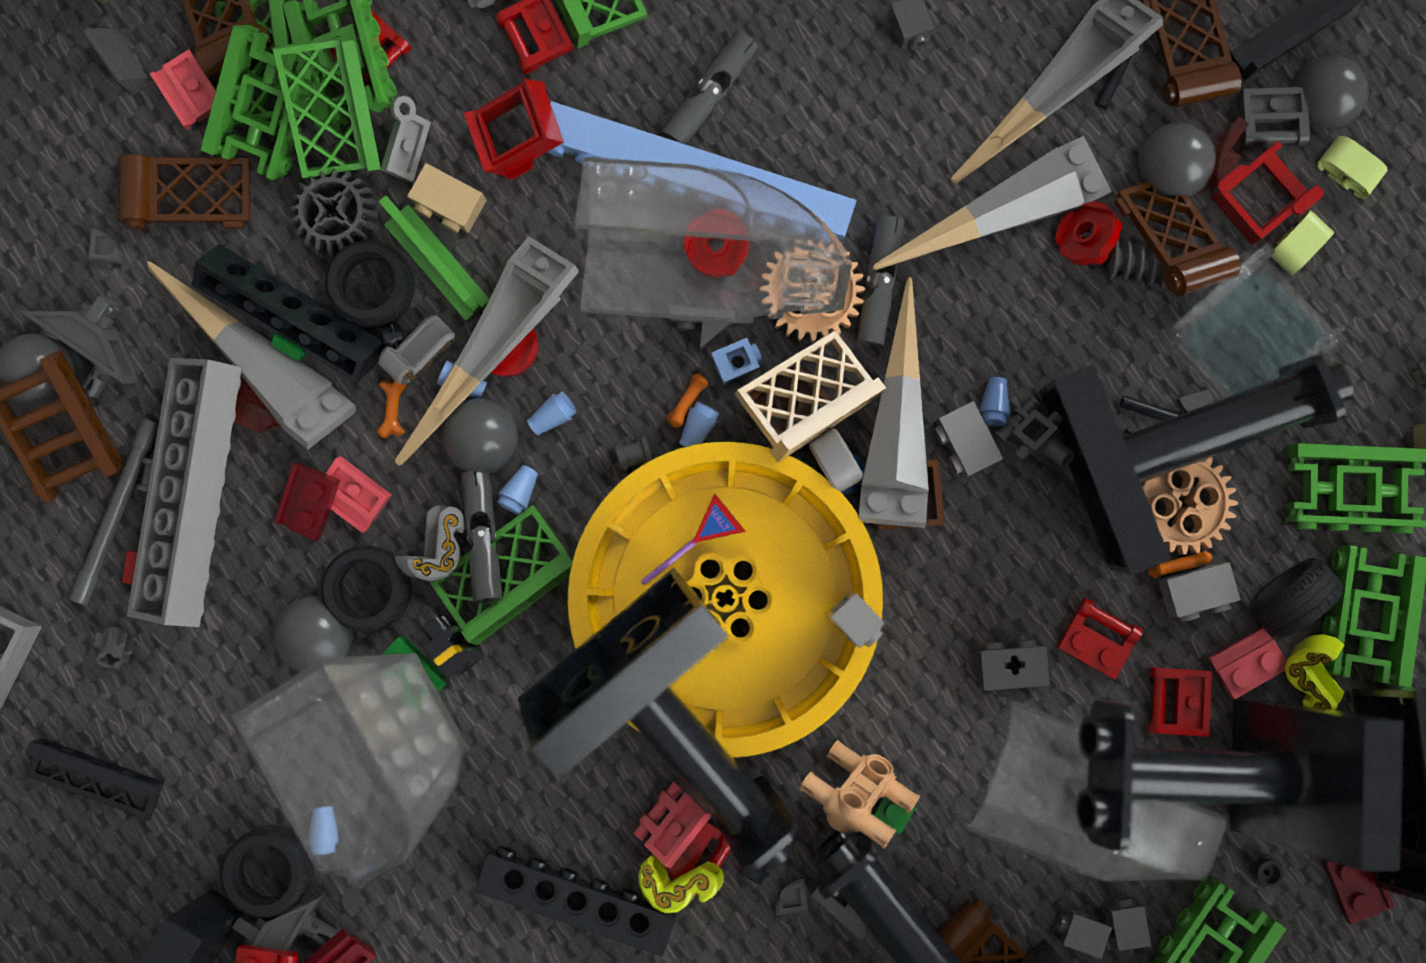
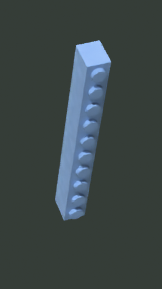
[548,101,857,245]

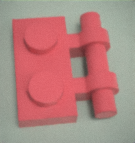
[633,781,712,868]

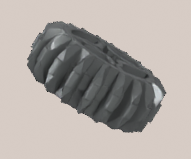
[289,168,378,256]

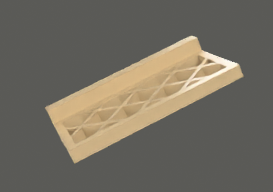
[735,330,886,462]

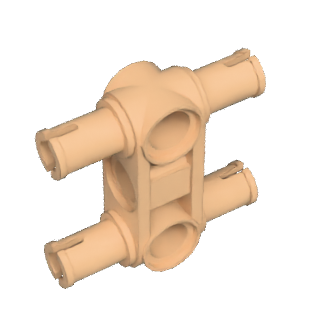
[799,740,920,849]

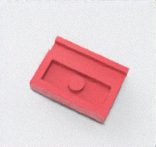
[150,49,216,130]
[326,456,392,533]
[1208,627,1287,699]

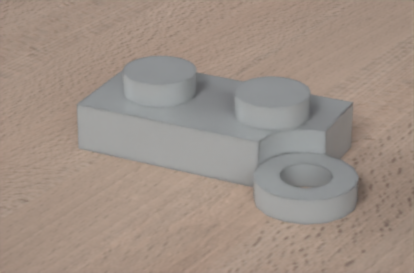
[380,96,431,182]

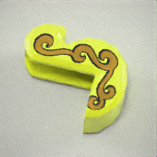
[1284,634,1345,711]
[638,854,724,913]

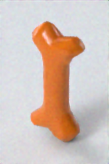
[666,373,708,428]
[377,380,407,438]
[1148,551,1213,578]

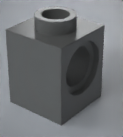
[888,0,934,50]
[1103,896,1151,951]
[1055,907,1112,959]

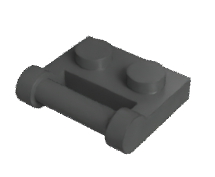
[1239,87,1310,148]

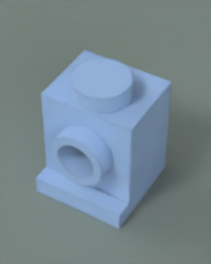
[711,338,763,386]

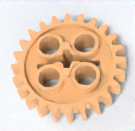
[760,238,865,343]
[1141,457,1238,554]

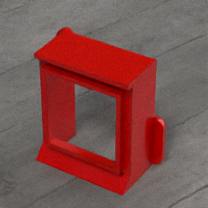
[464,78,564,180]
[1211,141,1324,245]

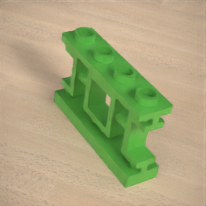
[283,0,397,132]
[201,24,319,180]
[1285,443,1426,534]
[1322,545,1426,687]
[1147,876,1287,963]

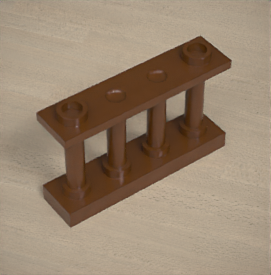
[0,349,124,504]

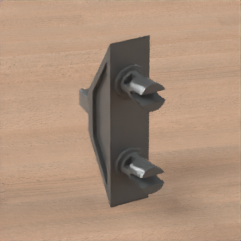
[20,295,138,398]
[232,891,340,951]

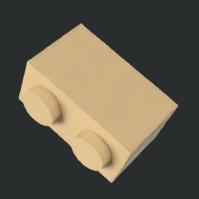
[407,163,487,233]

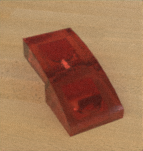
[1208,116,1249,190]

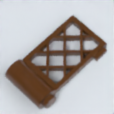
[182,0,271,78]
[1141,0,1241,108]
[118,154,250,230]
[1114,182,1241,297]
[938,899,1027,963]

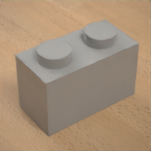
[933,401,1003,478]
[1158,562,1241,622]
[825,592,885,648]

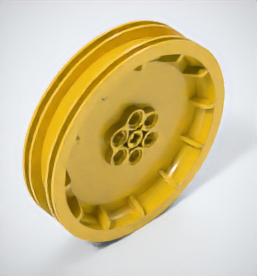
[568,442,883,758]

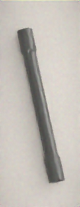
[68,418,159,605]

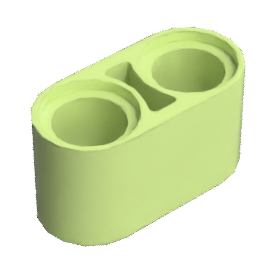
[1317,136,1387,198]
[1267,210,1334,276]

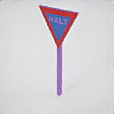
[641,493,746,585]

